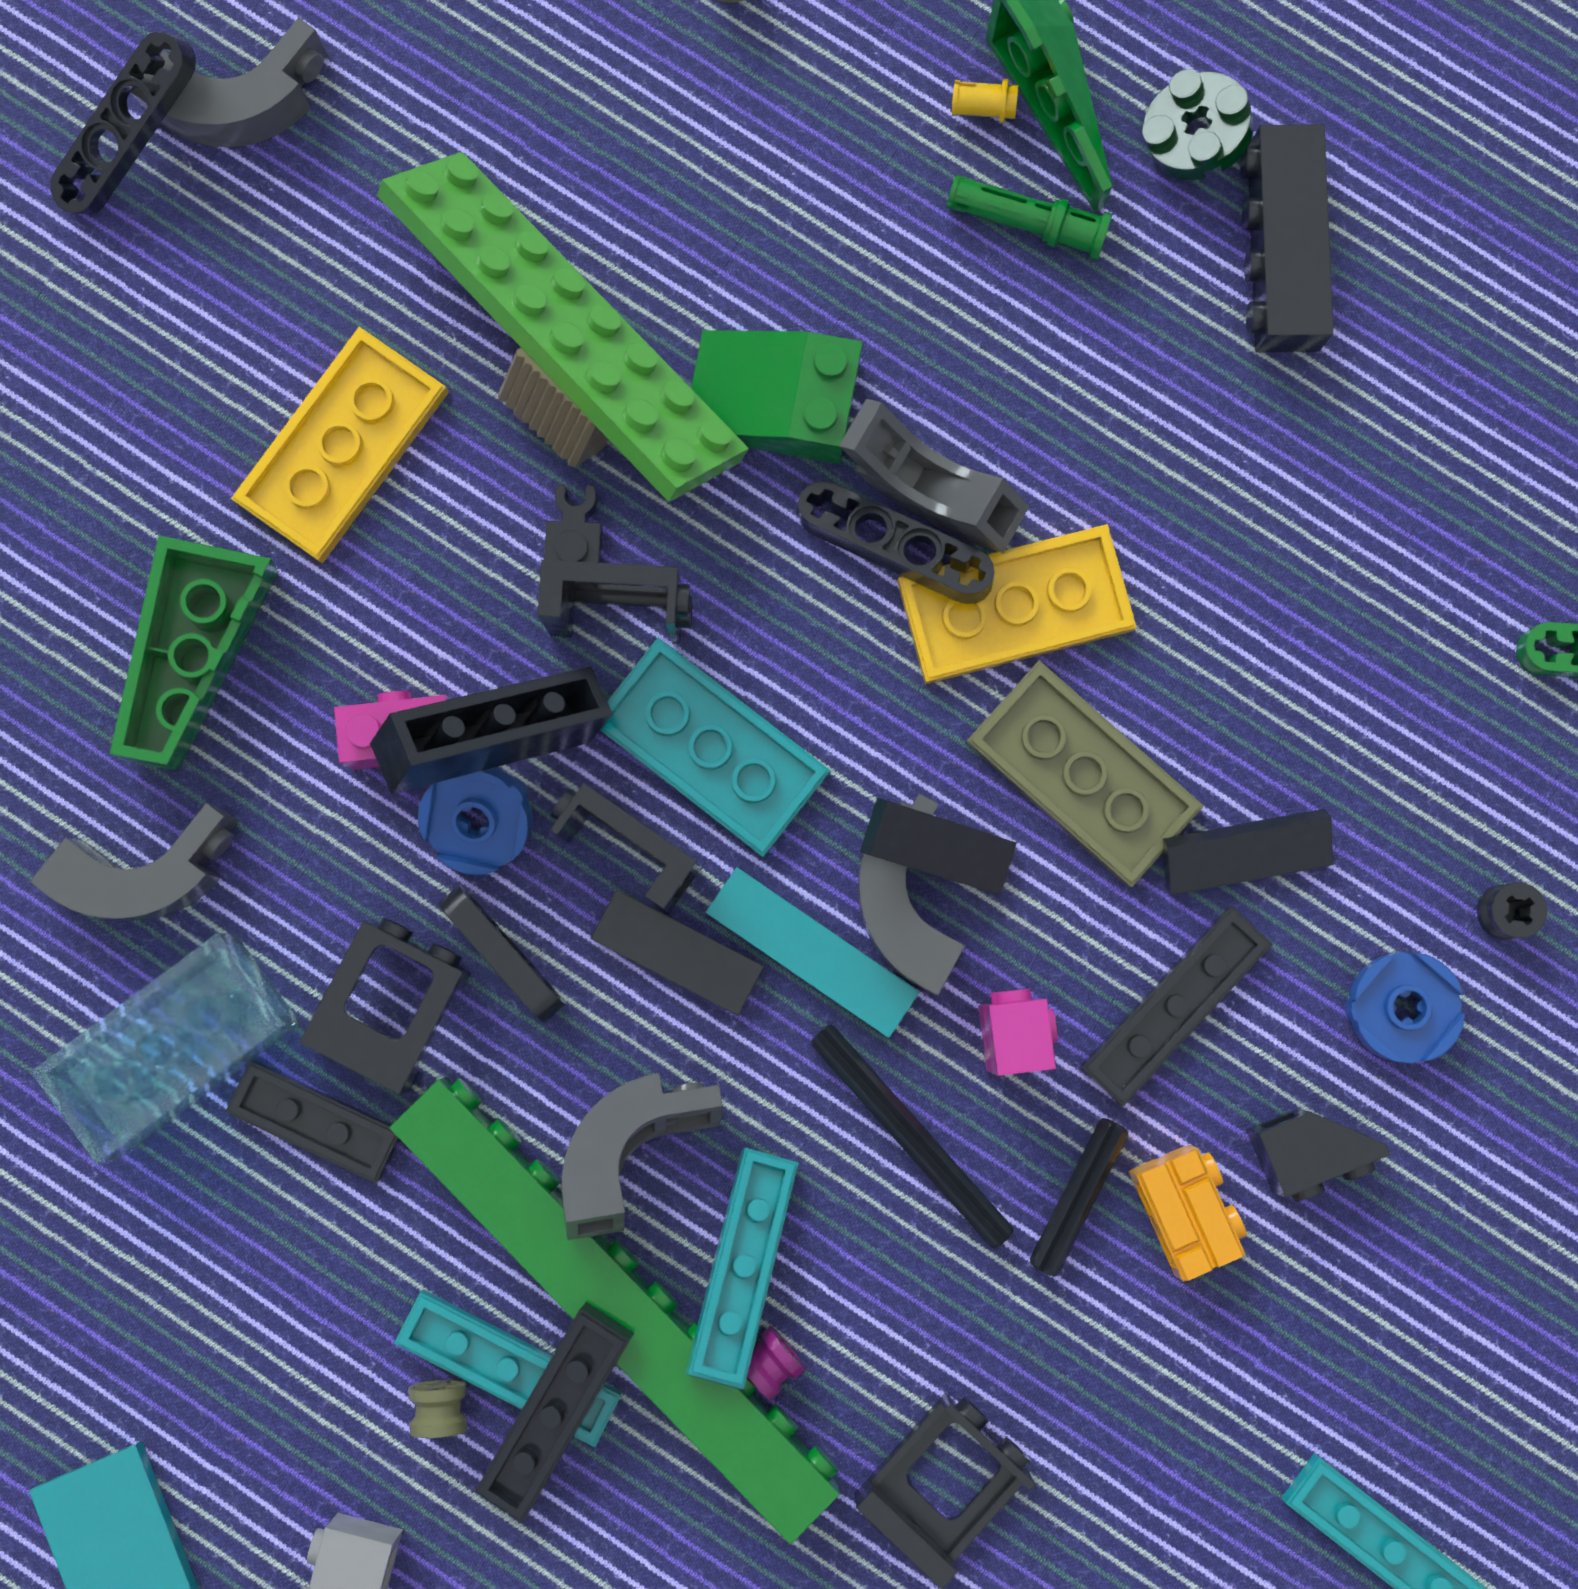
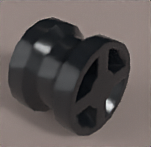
[1476,883,1547,939]

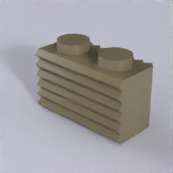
[498,348,609,467]

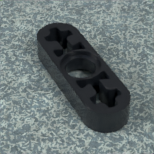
[438,885,566,1023]

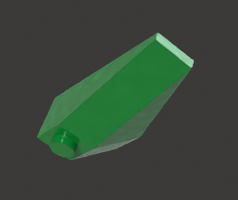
[985,0,1112,213]

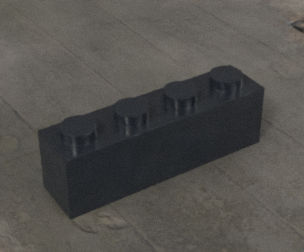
[1240,124,1333,353]
[370,666,613,794]

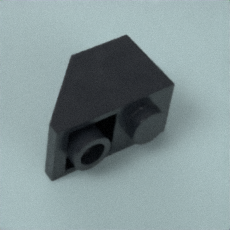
[1246,1109,1390,1201]

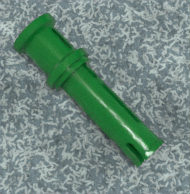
[946,174,1113,261]

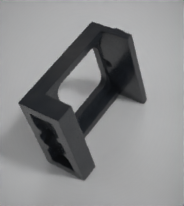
[538,560,693,643]
[550,783,701,913]
[299,917,471,1094]
[854,1392,1035,1589]

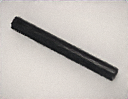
[811,1025,1014,1249]

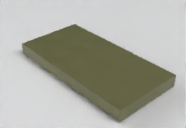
[965,660,1204,889]

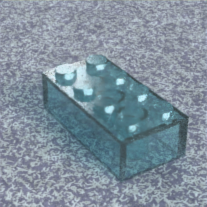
[31,933,301,1165]

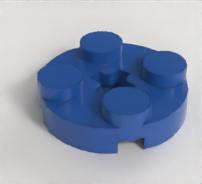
[418,767,533,875]
[1345,952,1465,1063]

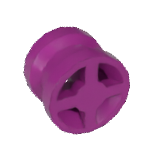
[747,1325,806,1400]

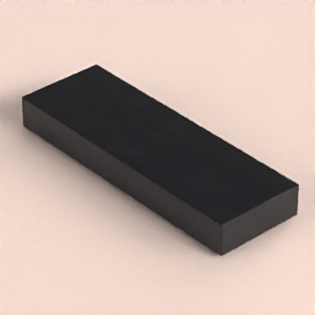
[860,798,1017,895]
[1163,809,1333,895]
[591,890,764,1016]
[225,1060,400,1183]

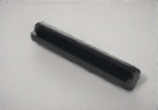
[1030,1118,1128,1277]

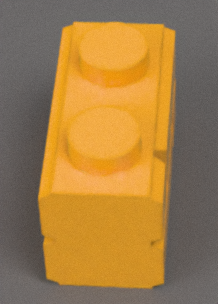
[1128,1145,1247,1282]

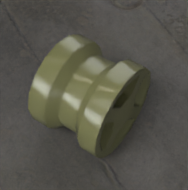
[408,1380,467,1438]

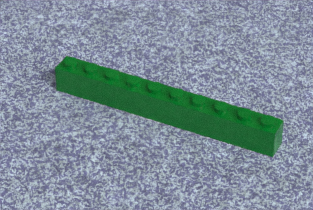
[389,1077,840,1545]

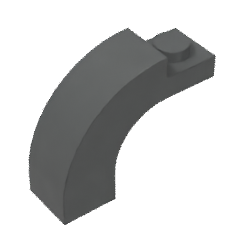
[131,17,327,147]
[839,399,1030,553]
[857,793,965,995]
[30,803,239,921]
[562,1073,723,1240]

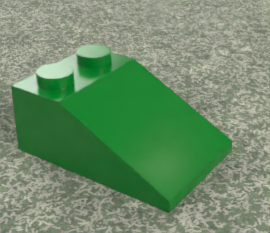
[691,330,863,465]

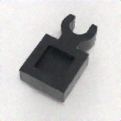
[544,484,603,563]

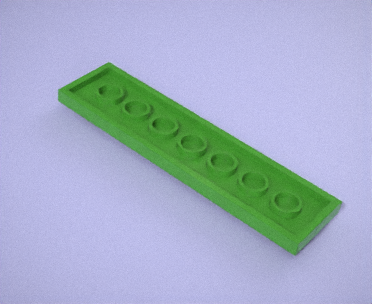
[377,152,749,502]

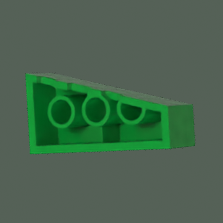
[110,535,279,771]

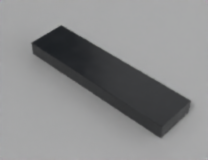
[1080,906,1273,1106]
[475,1302,634,1523]

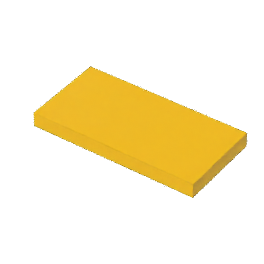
[231,327,449,564]
[897,524,1137,685]

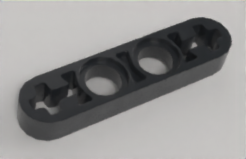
[51,32,196,214]
[798,481,995,604]

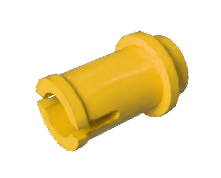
[952,79,1018,124]

